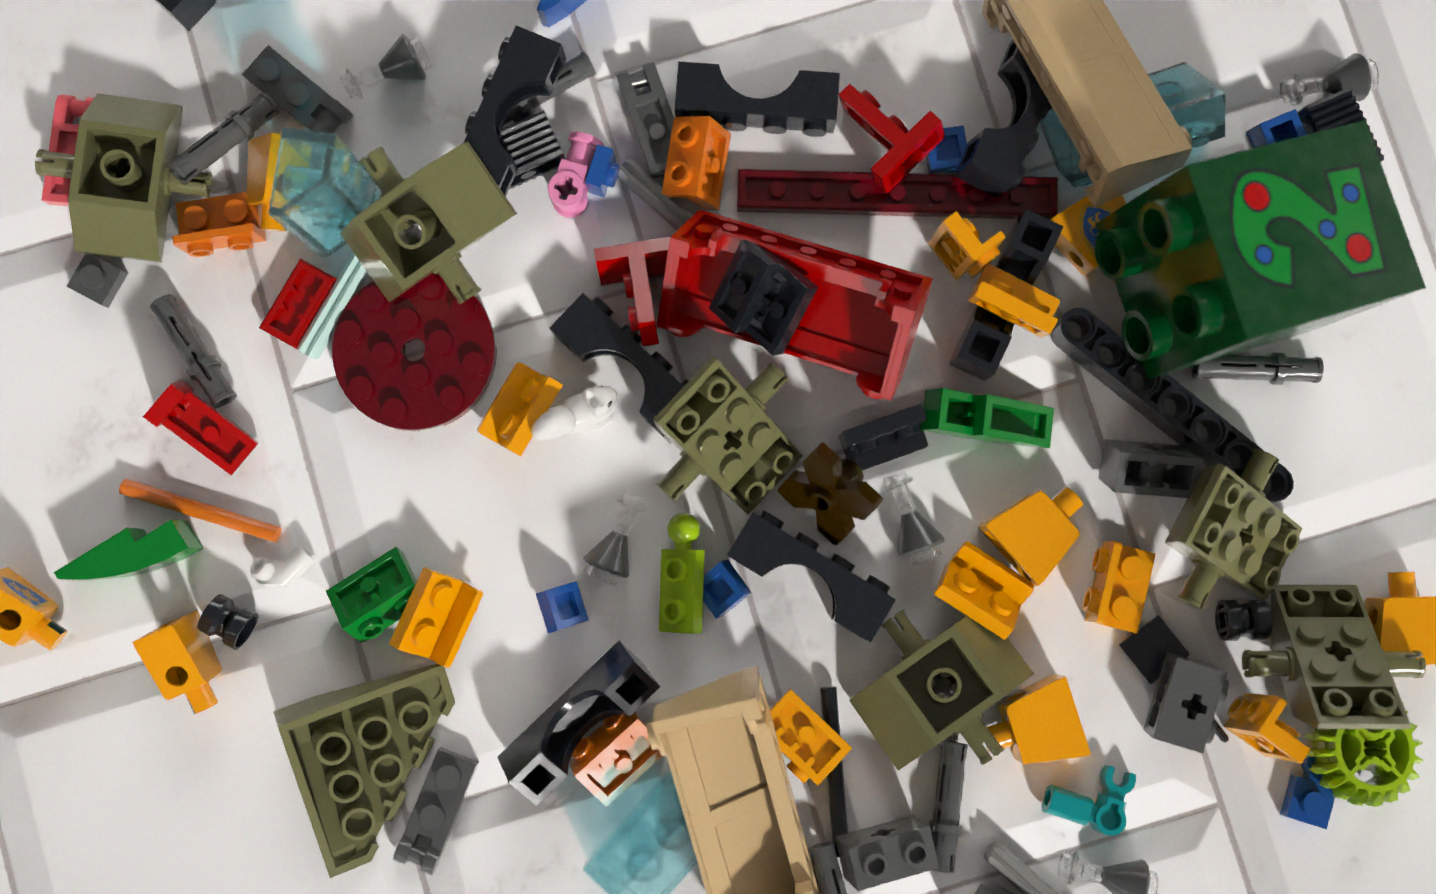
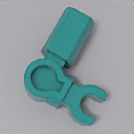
[1041,765,1136,836]

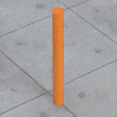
[119,479,282,543]

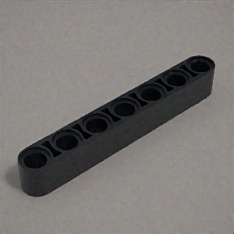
[1050,308,1294,502]

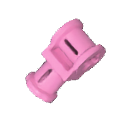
[548,131,604,218]

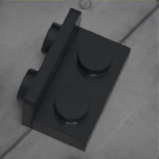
[838,404,928,471]

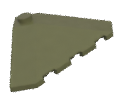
[273,664,455,878]

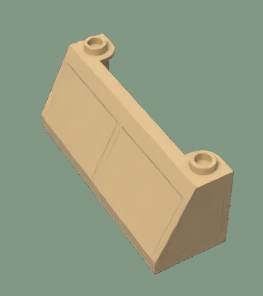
[982,0,1193,208]
[647,666,820,894]

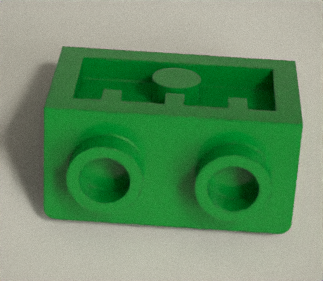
[326,547,417,643]

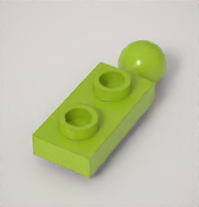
[659,513,705,634]

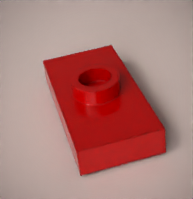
[259,258,337,350]

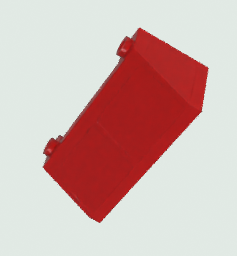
[656,209,933,401]

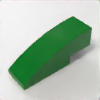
[920,388,1054,448]
[54,519,204,580]

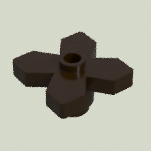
[777,442,883,546]

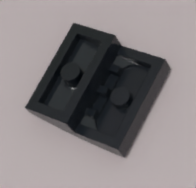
[709,240,818,356]

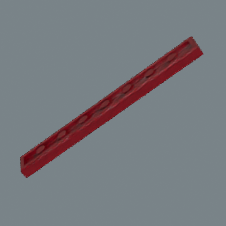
[737,169,1058,219]

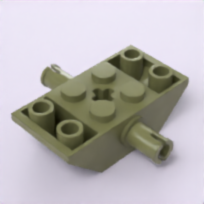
[35,93,213,263]
[340,141,517,305]
[653,356,803,515]
[1164,449,1303,610]
[1242,585,1426,729]
[849,610,1034,770]

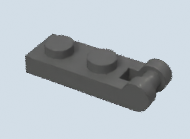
[242,45,354,146]
[616,62,674,178]
[393,747,479,875]

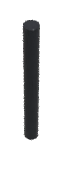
[820,686,848,858]

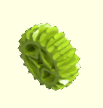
[1303,711,1424,807]

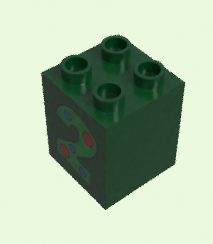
[1095,120,1426,379]

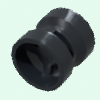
[197,594,259,650]
[1215,599,1272,641]

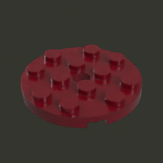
[332,273,497,431]

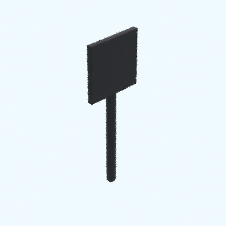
[1119,615,1229,743]

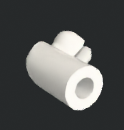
[250,546,316,587]

